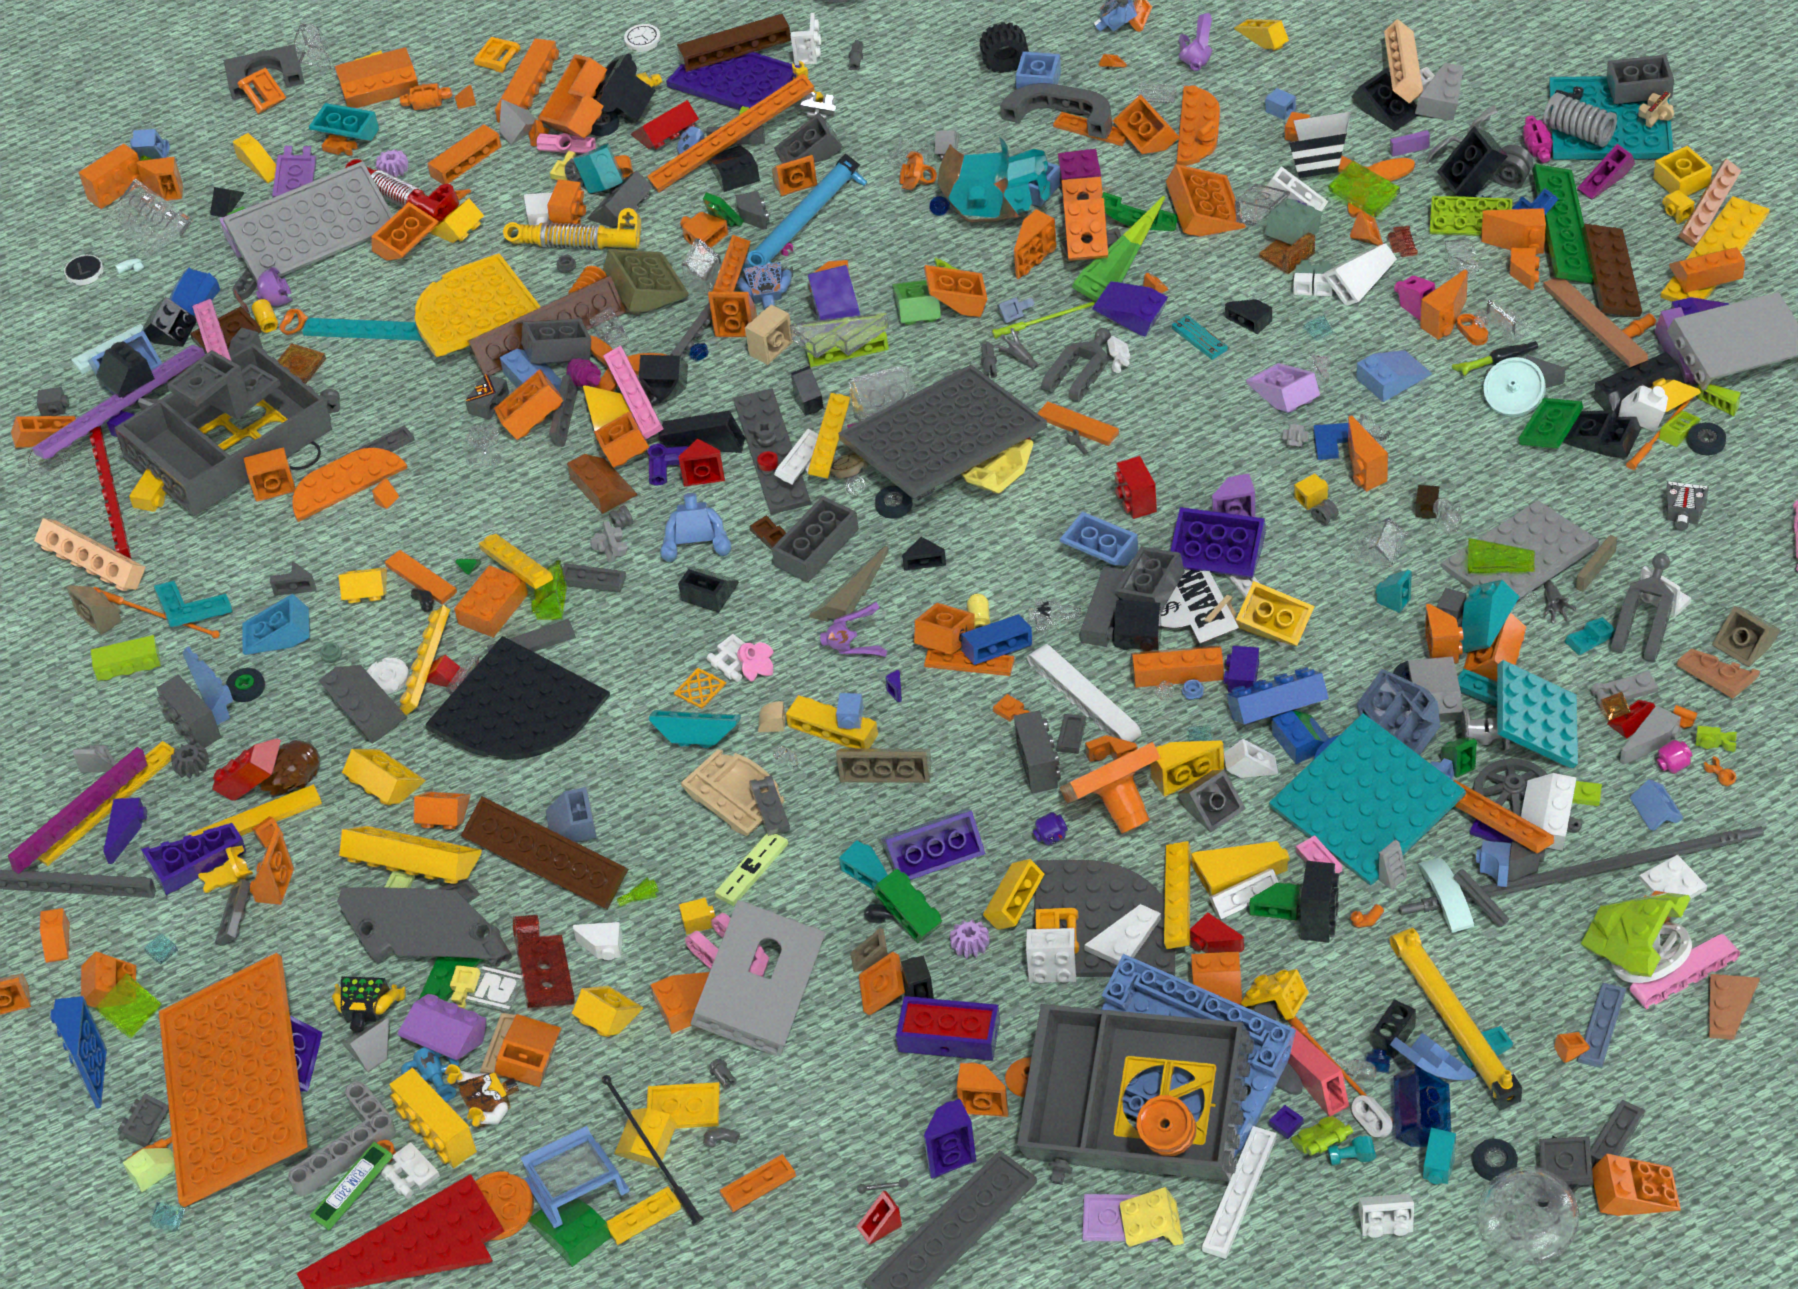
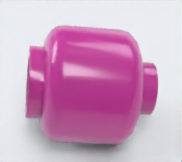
[1656,740,1693,774]

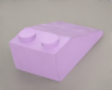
[1246,363,1320,413]

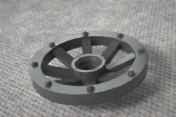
[1474,759,1548,817]

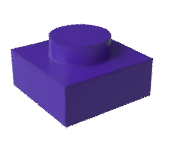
[1269,1105,1304,1139]

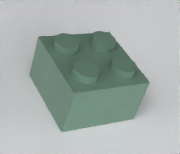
[1265,198,1322,248]

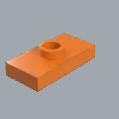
[1128,0,1152,32]

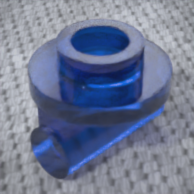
[929,196,951,216]
[1364,1049,1391,1073]

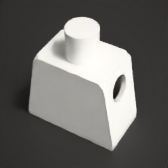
[524,192,557,227]
[1618,386,1668,431]

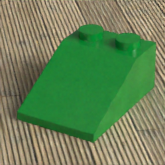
[528,1191,611,1267]

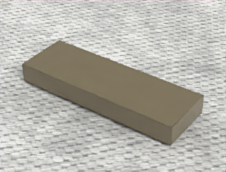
[1576,534,1617,592]

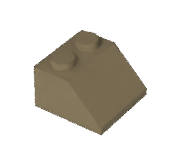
[66,585,122,635]
[1712,606,1781,667]

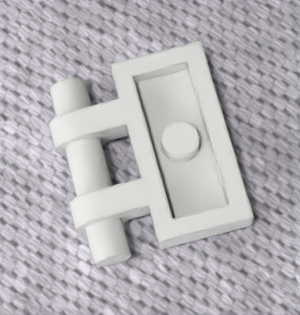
[707,634,750,682]
[381,1142,440,1199]

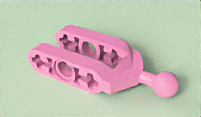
[685,913,769,977]

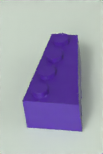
[141,823,246,895]

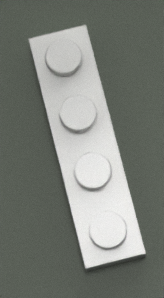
[774,429,818,485]

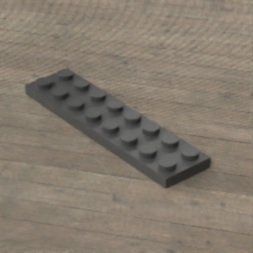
[733,388,811,515]
[864,1150,1037,1289]

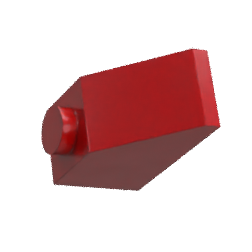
[1190,912,1244,953]

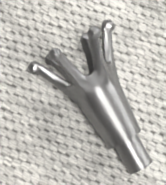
[995,328,1039,370]
[1544,580,1577,624]

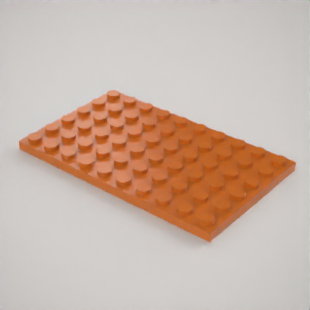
[159,953,308,1207]

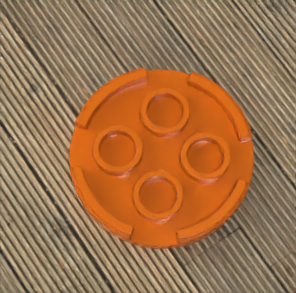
[475,1171,534,1240]

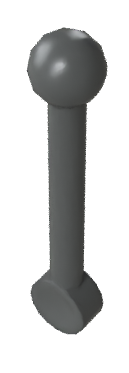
[857,1178,908,1194]

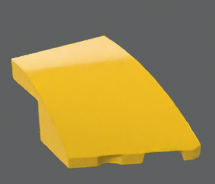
[583,386,633,442]

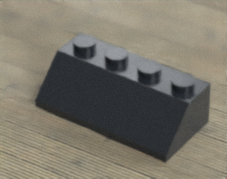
[1594,352,1685,417]

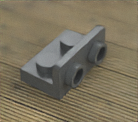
[118,1093,169,1147]

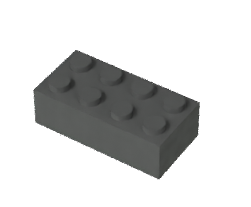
[772,496,859,582]

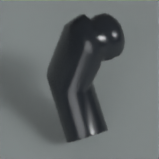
[1555,86,1584,100]
[411,589,434,612]

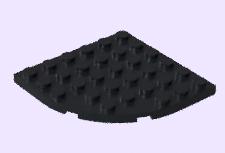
[425,636,610,760]

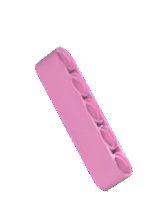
[1629,934,1740,1009]

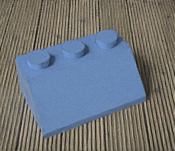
[88,331,162,393]
[500,349,562,392]
[1060,512,1138,566]

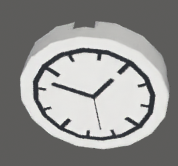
[624,24,661,52]

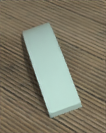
[1418,858,1474,933]

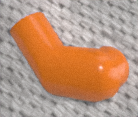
[1350,904,1384,928]

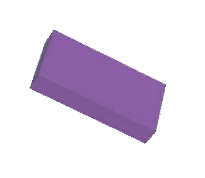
[1390,130,1430,157]

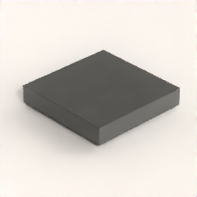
[1539,1136,1593,1187]

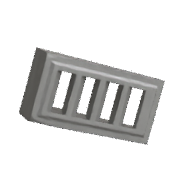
[1379,840,1407,889]

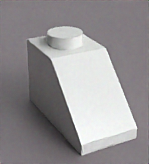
[1224,739,1278,778]
[573,922,622,960]

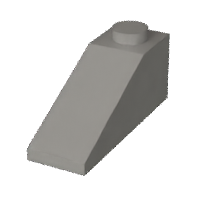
[1620,706,1682,765]

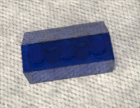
[1394,1064,1451,1147]

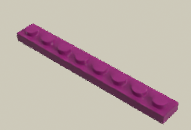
[8,747,147,874]

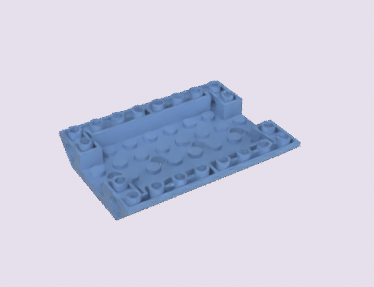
[1102,954,1296,1157]

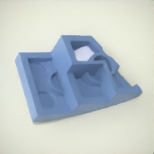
[1390,1033,1477,1080]

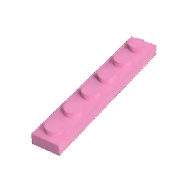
[603,346,664,439]

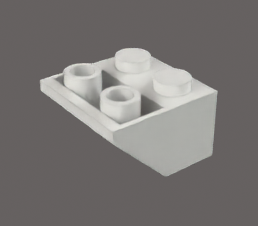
[1359,1194,1414,1238]

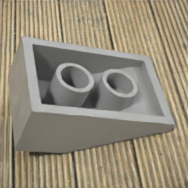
[1408,657,1463,722]

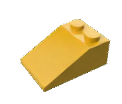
[1236,581,1315,646]
[1150,740,1224,797]

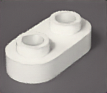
[1352,1095,1392,1138]

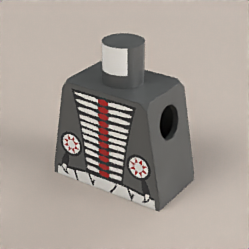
[1665,481,1709,530]

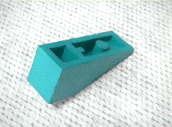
[839,840,888,890]

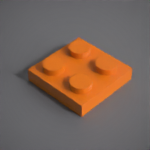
[859,952,905,1015]

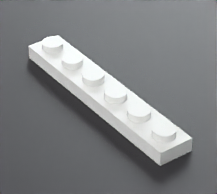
[1202,1126,1277,1259]

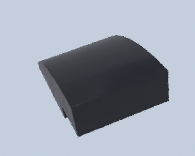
[1563,410,1641,458]

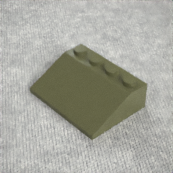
[603,249,689,313]

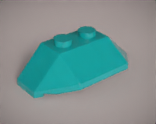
[649,710,741,748]

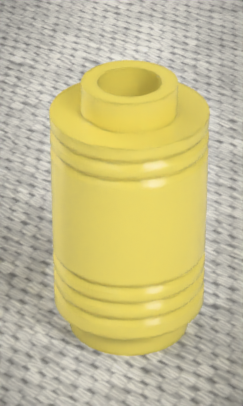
[967,594,990,629]

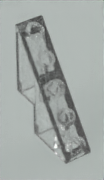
[790,313,889,358]

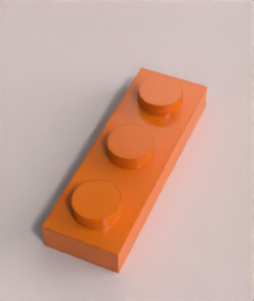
[719,1154,796,1212]

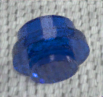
[689,343,709,362]

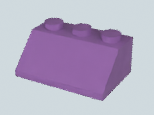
[398,994,487,1060]

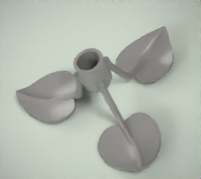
[1426,104,1498,165]

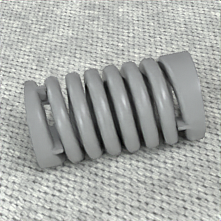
[1543,93,1617,147]

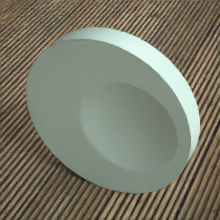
[1484,357,1546,417]

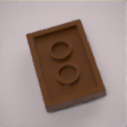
[190,306,262,354]

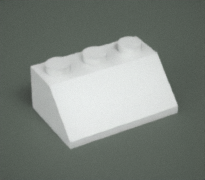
[1521,773,1576,851]

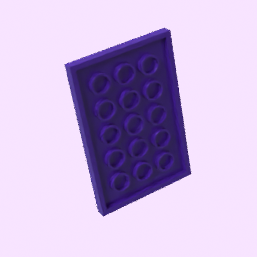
[666,52,800,110]

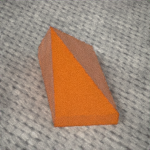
[1350,210,1383,246]

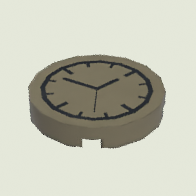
[830,452,869,479]

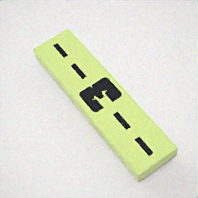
[715,834,788,906]

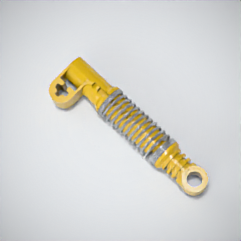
[503,208,641,250]

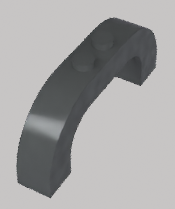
[1000,83,1113,139]

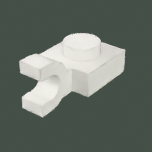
[1107,336,1130,373]

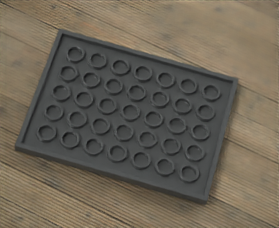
[838,364,1047,499]

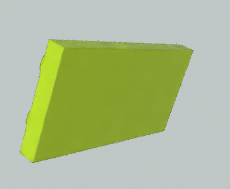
[1430,196,1513,236]

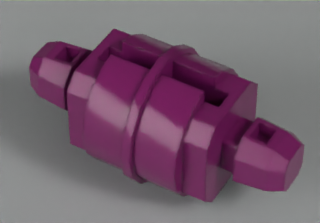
[566,358,601,387]

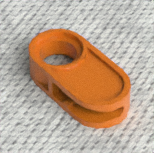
[1457,314,1488,346]

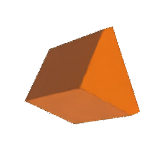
[1143,273,1169,293]

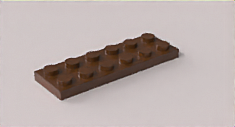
[1582,224,1642,317]

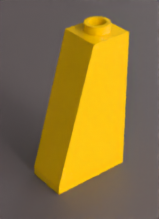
[1191,841,1290,897]

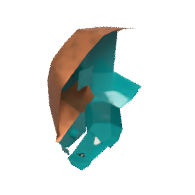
[938,136,1051,222]

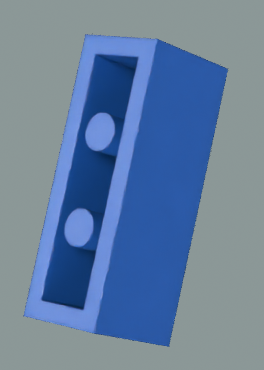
[961,614,1032,665]

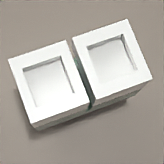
[1294,260,1333,296]

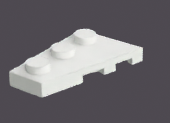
[1084,904,1161,965]

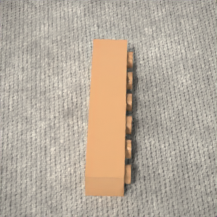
[1384,19,1423,103]

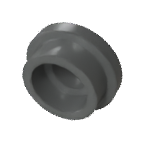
[556,255,576,273]

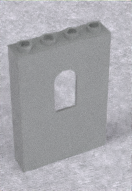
[690,900,826,1056]

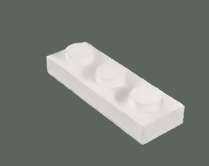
[1209,868,1279,919]

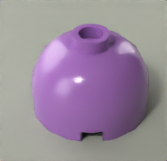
[256,266,293,307]

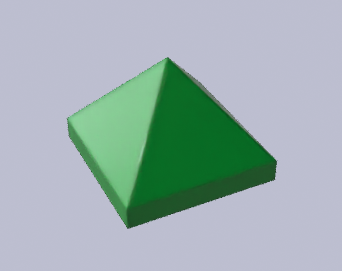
[456,559,482,575]

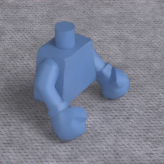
[660,493,731,562]

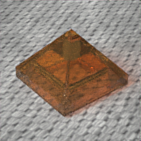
[1601,692,1631,721]

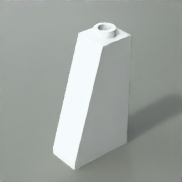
[1323,243,1397,306]

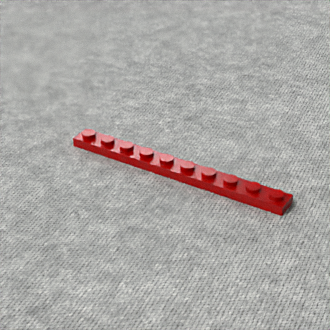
[89,426,132,559]

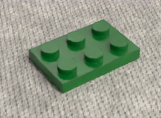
[1518,398,1584,449]

